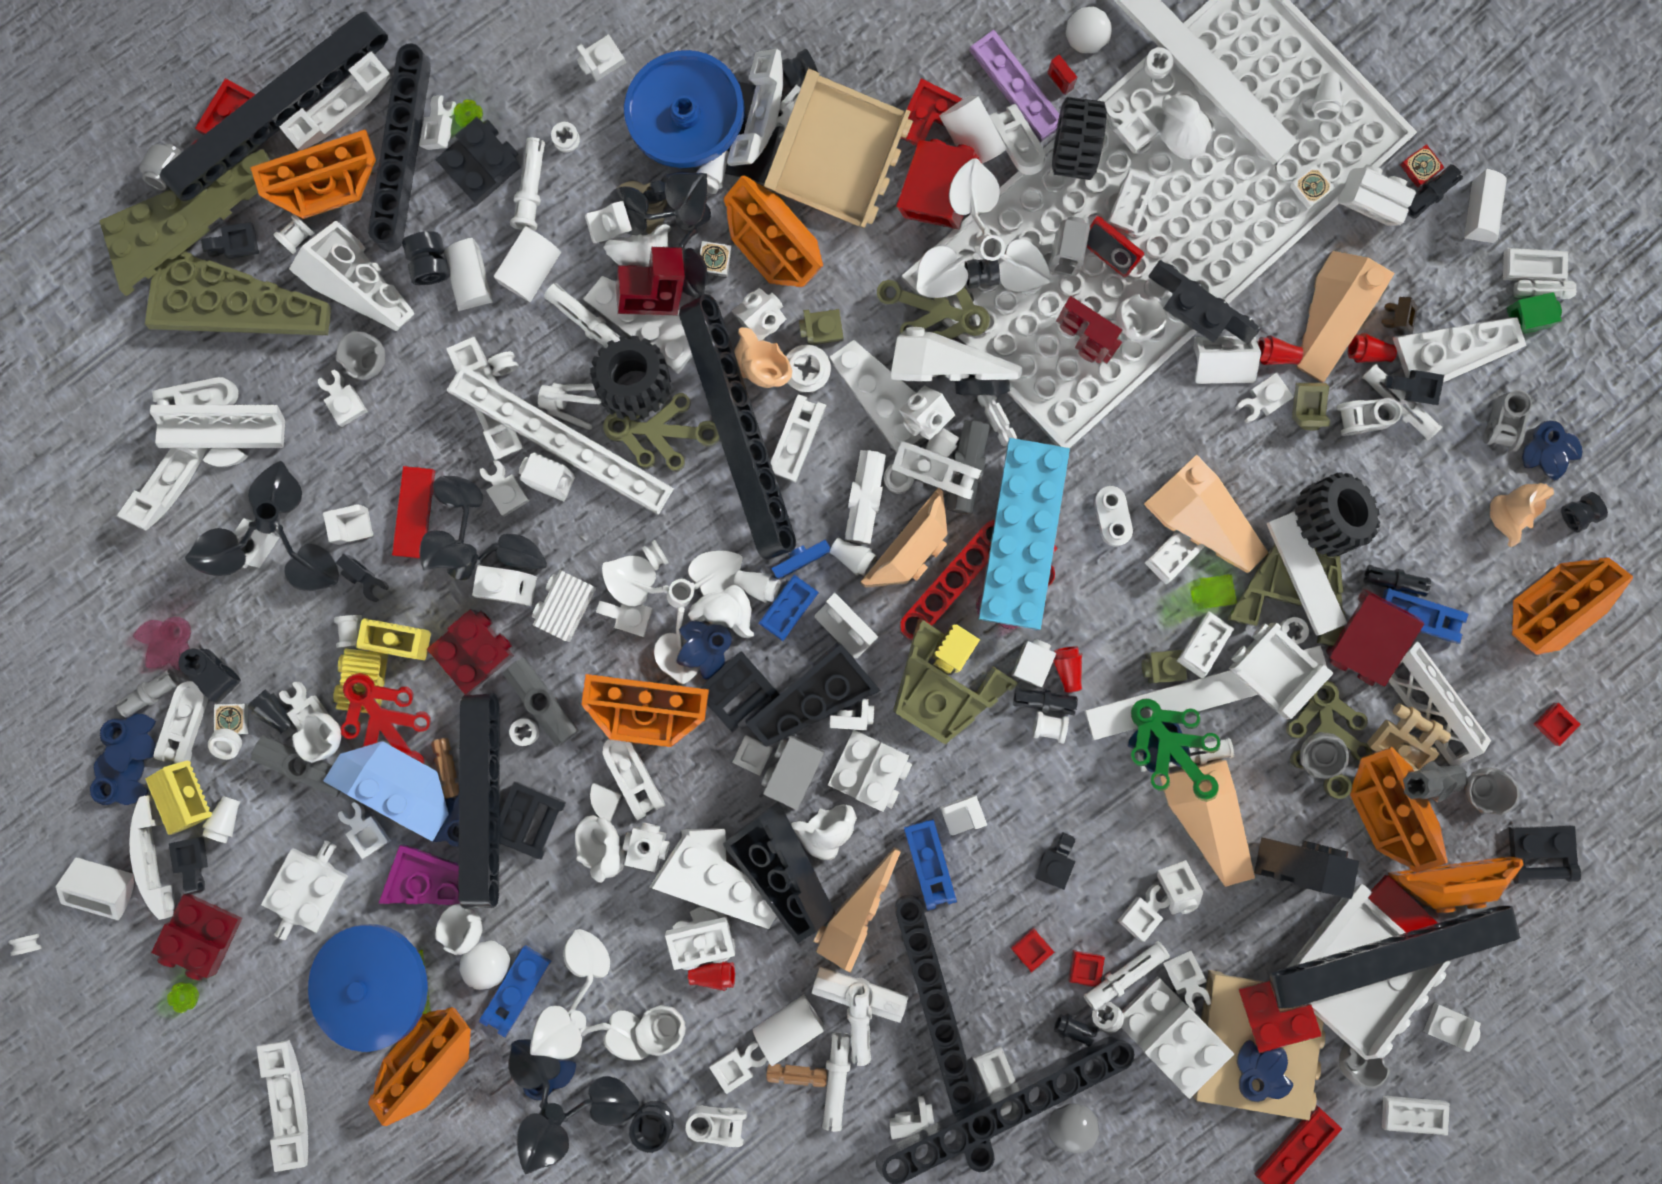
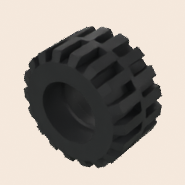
[1052,97,1107,180]
[590,336,671,420]
[1295,472,1380,557]

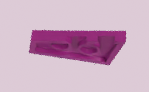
[378,844,460,905]

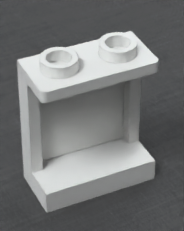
[1229,622,1333,719]

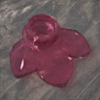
[133,617,191,670]

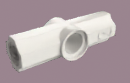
[845,450,886,545]
[811,967,908,1023]

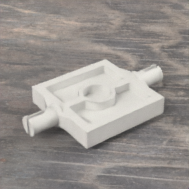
[261,841,348,940]

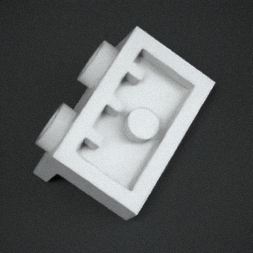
[815,593,878,659]
[665,917,735,970]

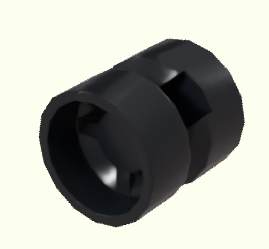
[402,231,450,285]
[629,1101,674,1153]

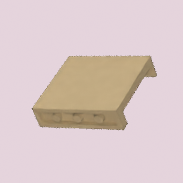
[764,68,913,228]
[1193,970,1325,1120]

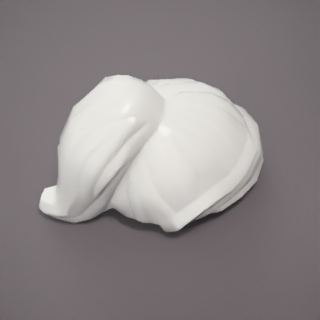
[1160,95,1212,159]
[603,224,671,267]
[688,585,754,638]
[791,804,857,860]
[575,815,627,883]

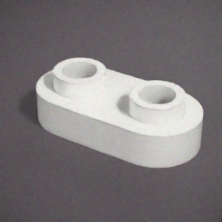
[1094,486,1133,547]

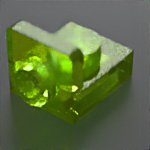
[1190,574,1237,610]

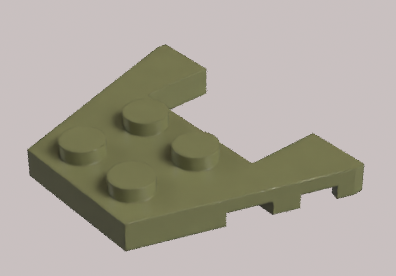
[1228,543,1346,647]
[893,619,1018,744]

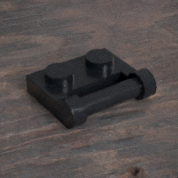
[700,651,778,733]
[499,781,566,860]
[1508,825,1581,884]

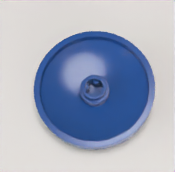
[624,50,744,168]
[308,924,428,1052]

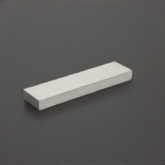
[1266,512,1347,636]

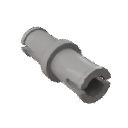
[116,669,180,718]

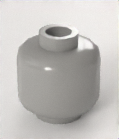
[139,144,181,190]

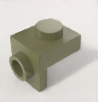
[1292,383,1330,431]

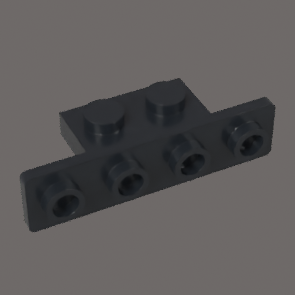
[1148,260,1261,344]

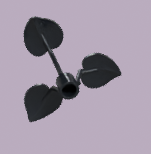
[610,172,711,298]
[185,461,339,591]
[419,476,547,580]
[508,1039,640,1174]

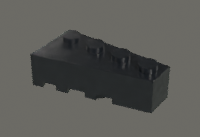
[745,642,881,747]
[723,802,835,944]

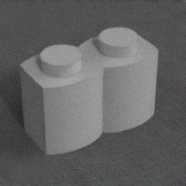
[1049,217,1090,276]

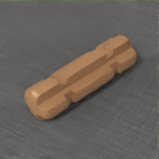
[431,738,459,798]
[766,1064,827,1087]

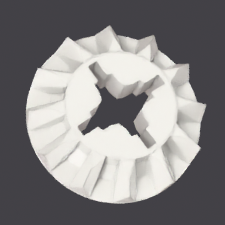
[786,345,831,393]

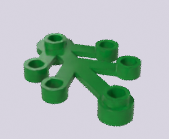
[1131,698,1221,802]

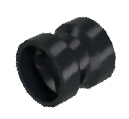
[782,49,818,89]
[964,259,1000,289]
[1561,492,1608,533]

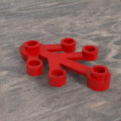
[341,673,431,764]

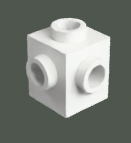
[732,288,787,341]
[899,385,955,440]
[623,823,670,872]

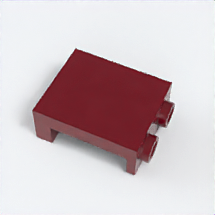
[1326,588,1425,687]

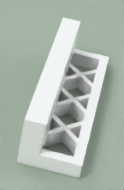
[150,405,285,448]
[1389,641,1491,766]

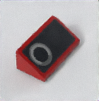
[1086,216,1145,278]

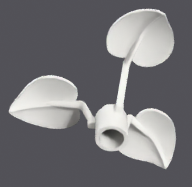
[916,158,1051,298]
[602,551,743,684]
[530,929,649,1061]

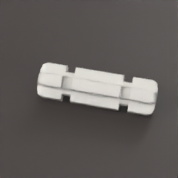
[1513,280,1577,299]
[977,395,1017,446]

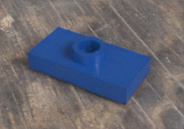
[772,539,830,579]
[758,574,819,641]

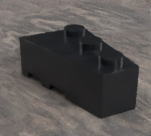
[1254,837,1360,899]

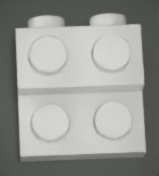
[828,729,912,812]

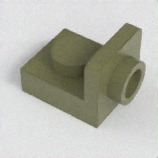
[799,309,844,345]
[1142,650,1187,684]

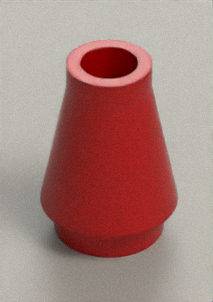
[1347,333,1397,363]
[1257,335,1303,365]
[1053,646,1083,693]
[688,961,735,991]

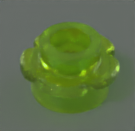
[453,99,483,127]
[167,982,199,1013]

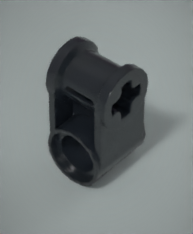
[178,648,241,704]

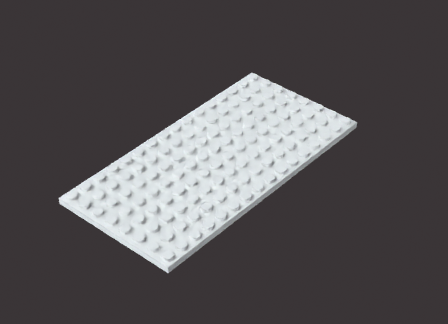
[901,0,1417,448]

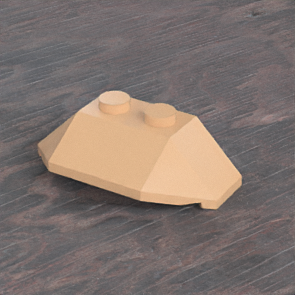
[860,488,947,588]

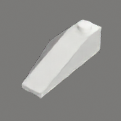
[289,221,415,331]
[891,327,1022,381]

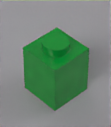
[1507,292,1562,334]

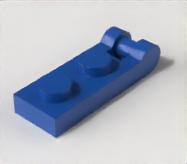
[1382,589,1469,644]
[904,819,957,911]
[479,945,551,1038]

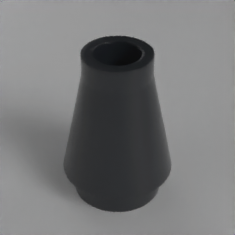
[247,689,293,734]

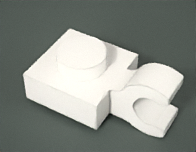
[419,95,456,150]
[596,601,653,637]

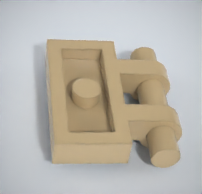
[1367,703,1451,771]

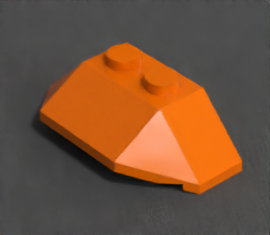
[250,129,376,219]
[724,175,823,287]
[1512,557,1633,655]
[581,674,709,747]
[1350,747,1448,873]
[1388,856,1523,913]
[368,1007,471,1126]

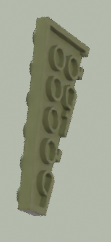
[99,149,270,296]
[144,251,331,336]

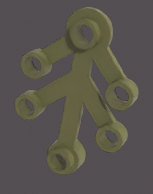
[877,280,990,339]
[603,393,720,472]
[1286,680,1372,799]

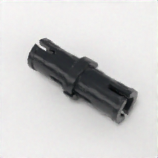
[1407,164,1463,219]
[1364,564,1431,597]
[1013,687,1078,716]

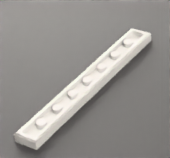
[1114,0,1298,165]
[447,365,674,515]
[1084,645,1327,740]

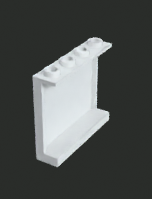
[1287,884,1451,1060]

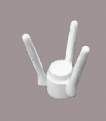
[538,383,601,430]

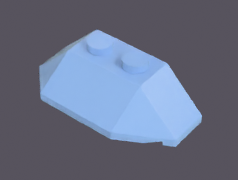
[323,741,449,842]

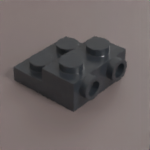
[435,117,521,206]

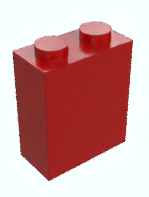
[896,139,982,230]

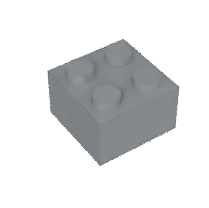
[761,736,825,810]

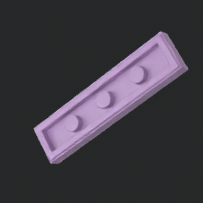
[969,30,1059,143]

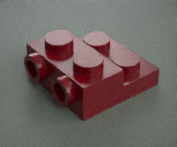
[1056,296,1123,364]
[427,609,514,695]
[151,893,243,980]

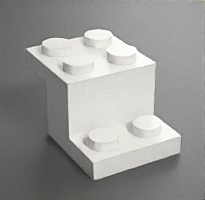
[1121,976,1234,1099]

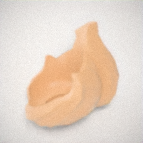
[734,327,792,388]
[1490,483,1554,547]

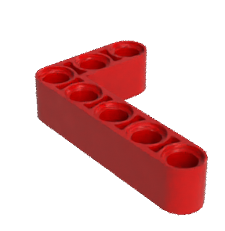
[899,520,1055,640]

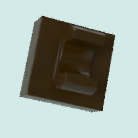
[1381,297,1418,335]

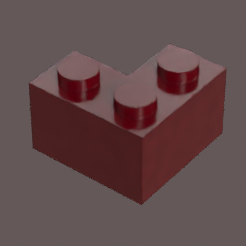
[616,247,685,316]

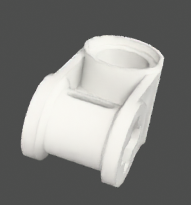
[1337,398,1402,436]
[686,1105,747,1147]

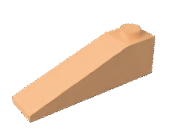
[1296,251,1395,383]
[1144,455,1269,573]
[1159,759,1255,887]
[813,847,901,972]

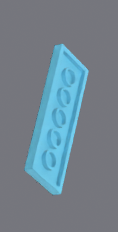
[978,438,1070,630]

